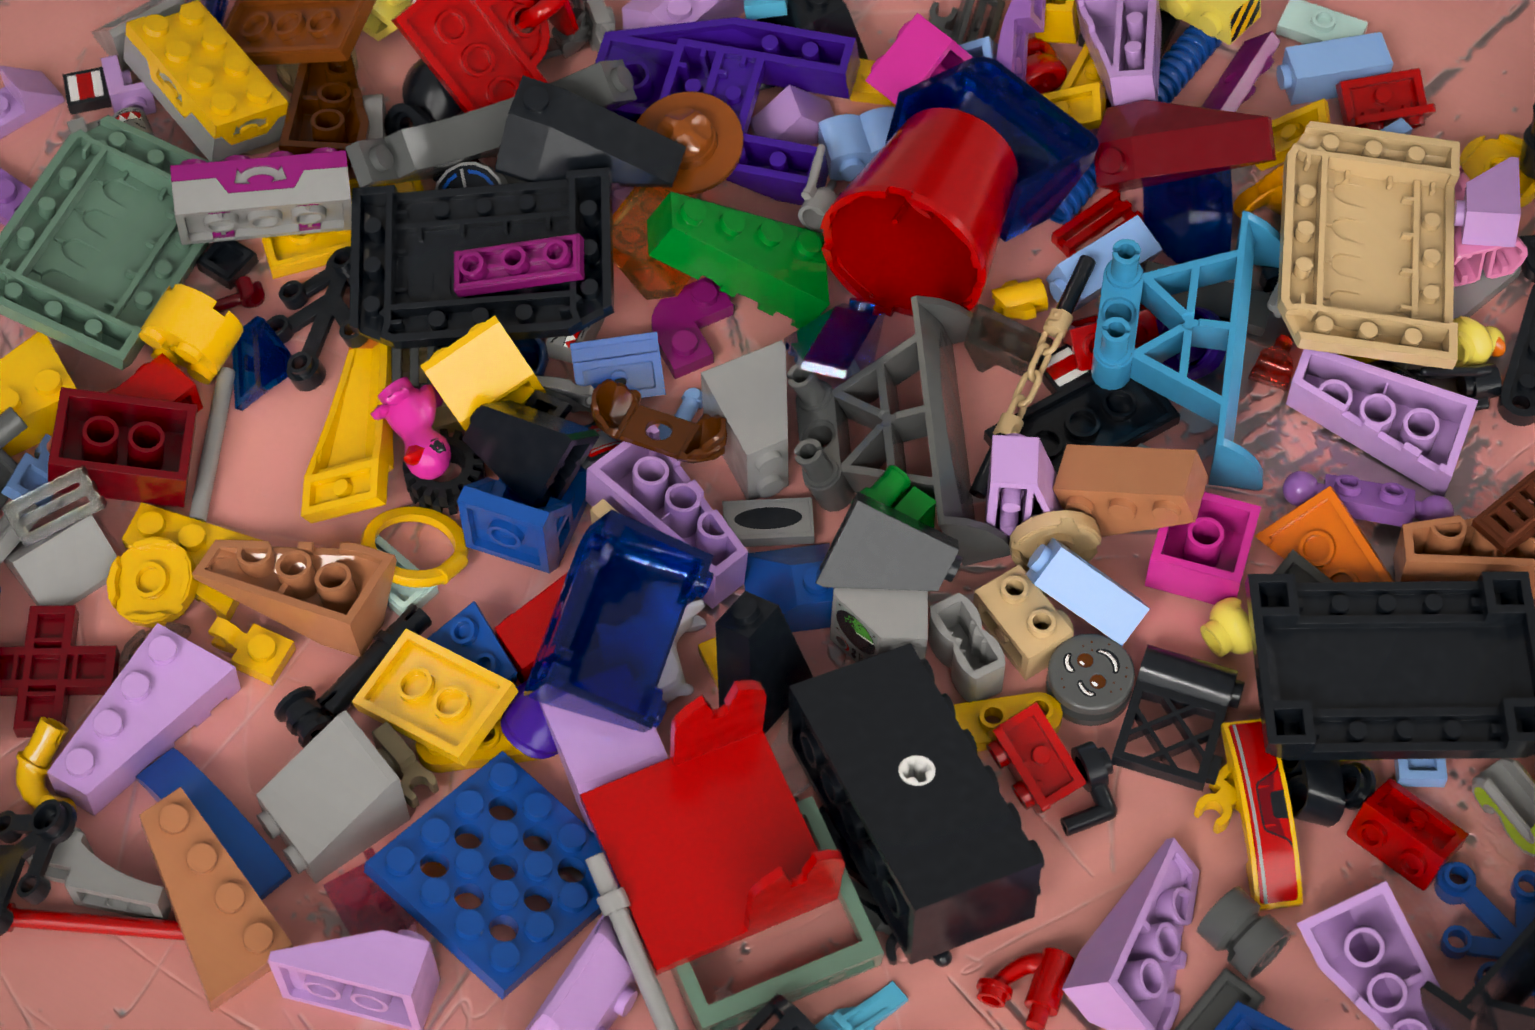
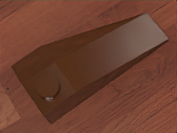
[278,55,370,168]

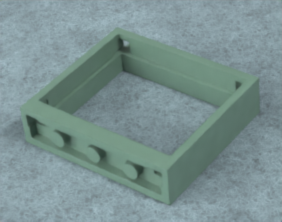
[671,796,884,1030]

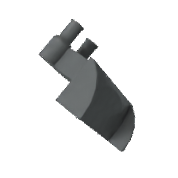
[787,295,1011,566]

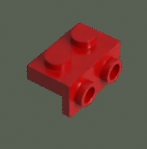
[1336,68,1436,130]
[986,702,1087,814]

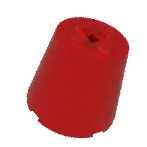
[820,108,1018,317]

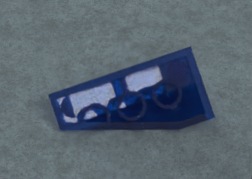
[783,298,885,380]

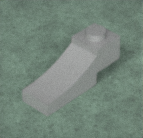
[26,827,172,919]

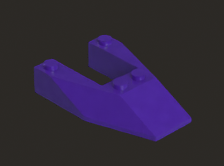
[595,17,860,205]

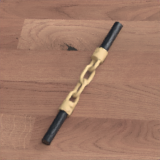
[969,255,1096,499]

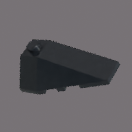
[495,75,686,188]

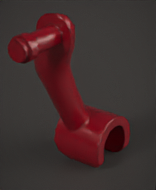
[213,276,265,313]

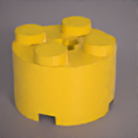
[138,284,244,385]

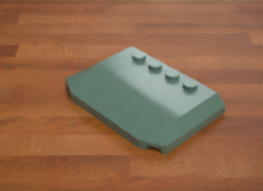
[0,115,210,370]

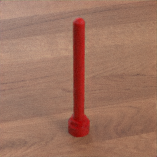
[0,902,184,940]

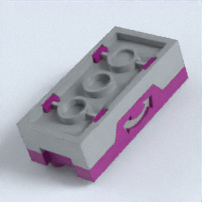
[170,147,352,245]

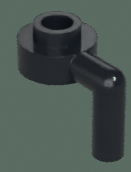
[1061,741,1117,836]

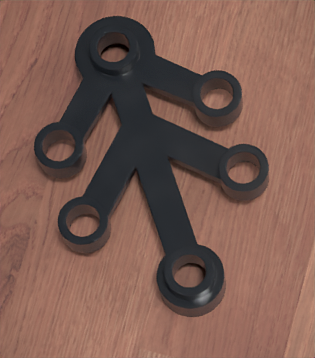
[264,246,368,391]
[0,799,77,935]

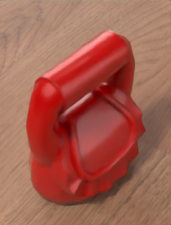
[1025,37,1067,97]

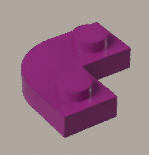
[651,277,734,379]

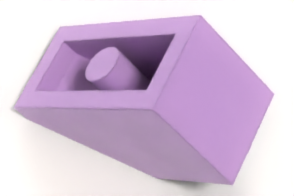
[1454,157,1521,247]

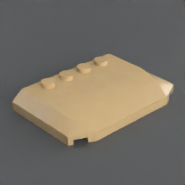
[1277,121,1460,370]

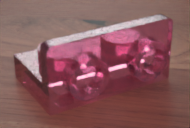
[323,847,418,936]

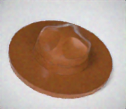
[636,92,744,195]

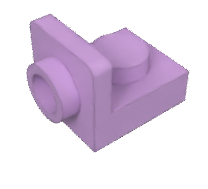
[100,55,157,115]

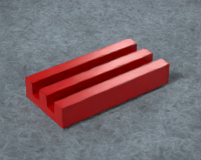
[1051,191,1144,258]

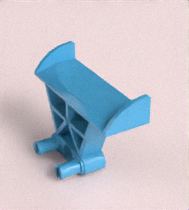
[1091,211,1280,491]

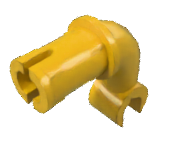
[16,717,77,812]

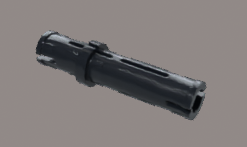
[317,603,432,719]

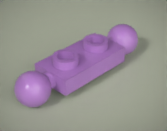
[1283,471,1454,527]

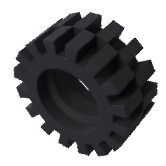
[403,429,486,515]

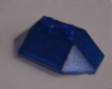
[1142,170,1233,265]

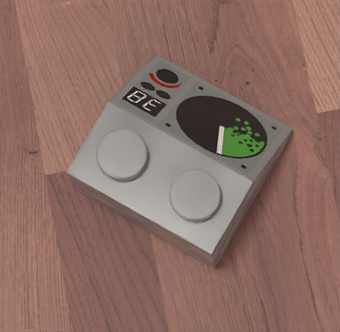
[830,588,928,662]

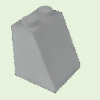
[701,340,788,500]
[256,710,410,884]

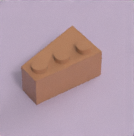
[1053,444,1208,537]

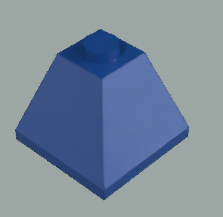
[744,543,833,632]

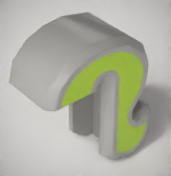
[1472,758,1535,857]

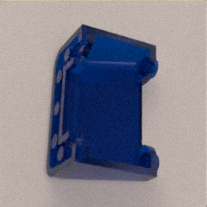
[524,510,714,733]

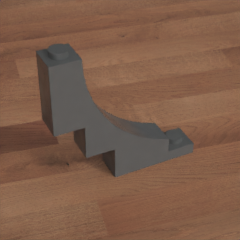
[345,59,637,188]

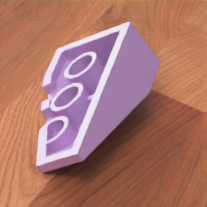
[1062,838,1200,1030]
[1297,880,1441,1030]

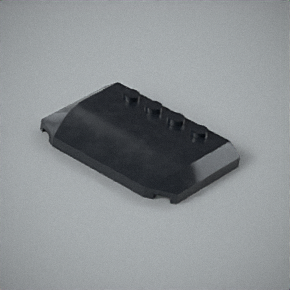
[349,167,614,349]

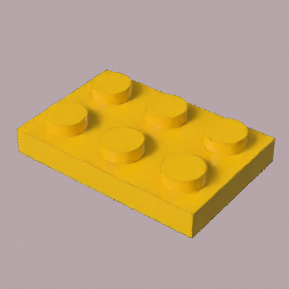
[351,629,519,767]

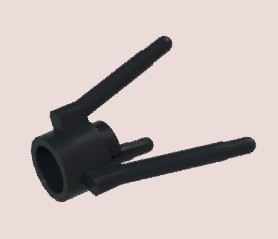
[1388,363,1502,411]

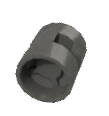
[1196,886,1291,980]

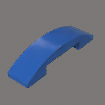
[136,747,291,900]

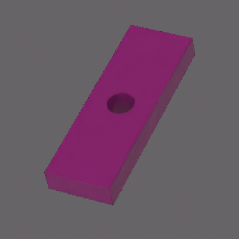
[1201,31,1281,112]
[454,233,585,297]

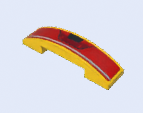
[1221,719,1303,911]

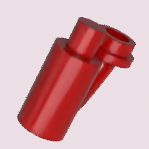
[976,948,1075,1030]

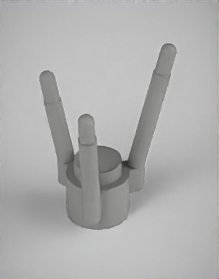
[798,144,838,232]

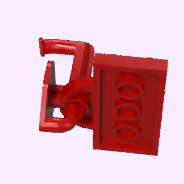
[391,0,579,113]

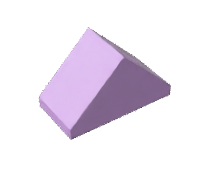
[750,84,835,145]

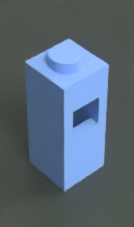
[1277,32,1393,105]
[1046,215,1163,312]
[1026,538,1149,646]

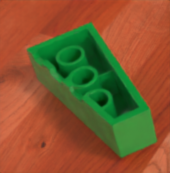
[647,191,830,331]

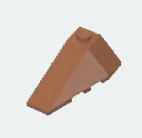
[192,540,397,657]

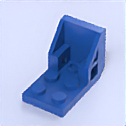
[457,466,588,574]

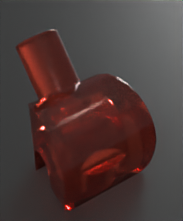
[1248,335,1293,392]

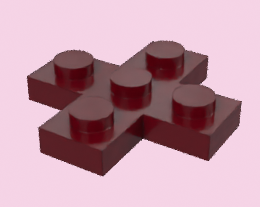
[0,605,120,738]

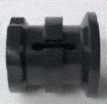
[274,686,333,748]

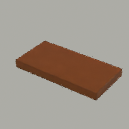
[223,0,376,65]

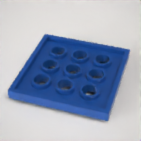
[364,751,602,1000]

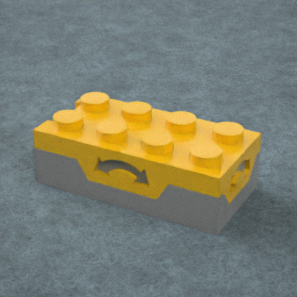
[123,0,288,162]

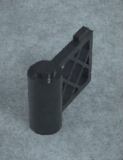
[1111,644,1245,791]

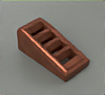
[1472,470,1535,555]

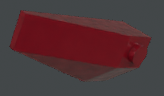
[1093,100,1276,192]

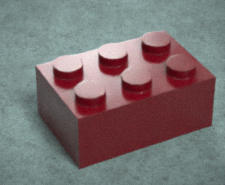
[48,387,197,508]

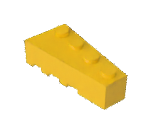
[0,332,77,457]

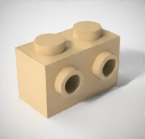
[973,564,1074,681]

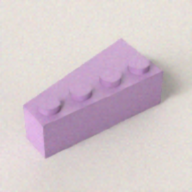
[1286,349,1478,497]
[586,424,748,609]

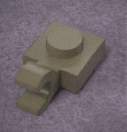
[372,721,439,808]

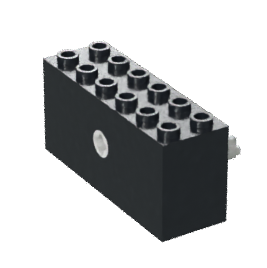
[788,643,1044,965]

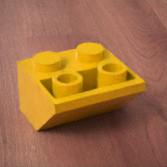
[420,315,546,432]

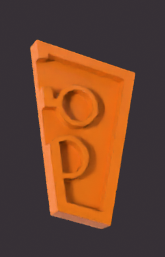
[1254,486,1395,582]

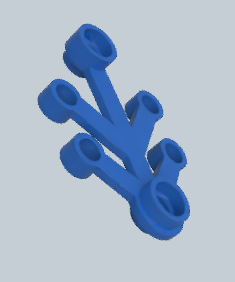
[1434,862,1535,996]

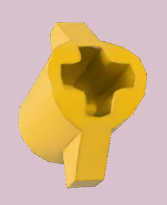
[991,278,1048,323]

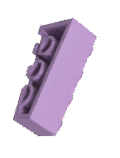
[47,623,241,816]

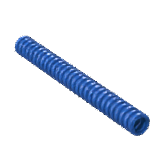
[1040,25,1223,224]

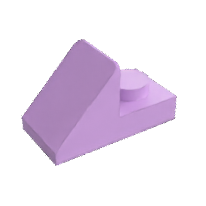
[0,66,65,139]

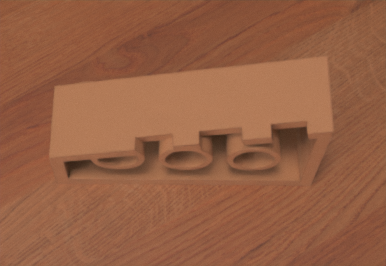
[1393,503,1535,600]
[139,787,293,1012]

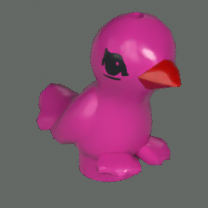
[370,377,451,480]

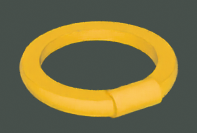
[361,506,469,588]

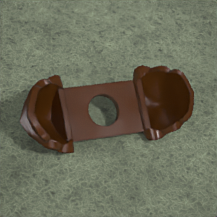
[591,379,727,463]

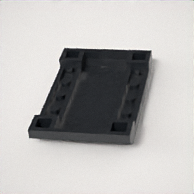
[1245,571,1535,761]

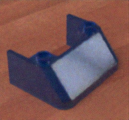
[885,56,1099,242]

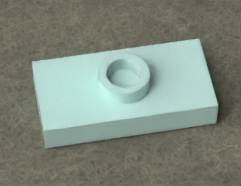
[1276,0,1368,44]

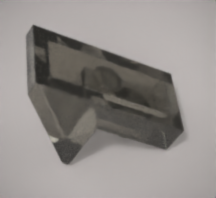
[964,303,1053,380]

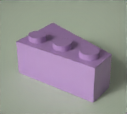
[1075,0,1162,107]
[985,433,1063,539]

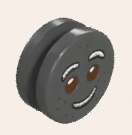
[1046,634,1135,726]

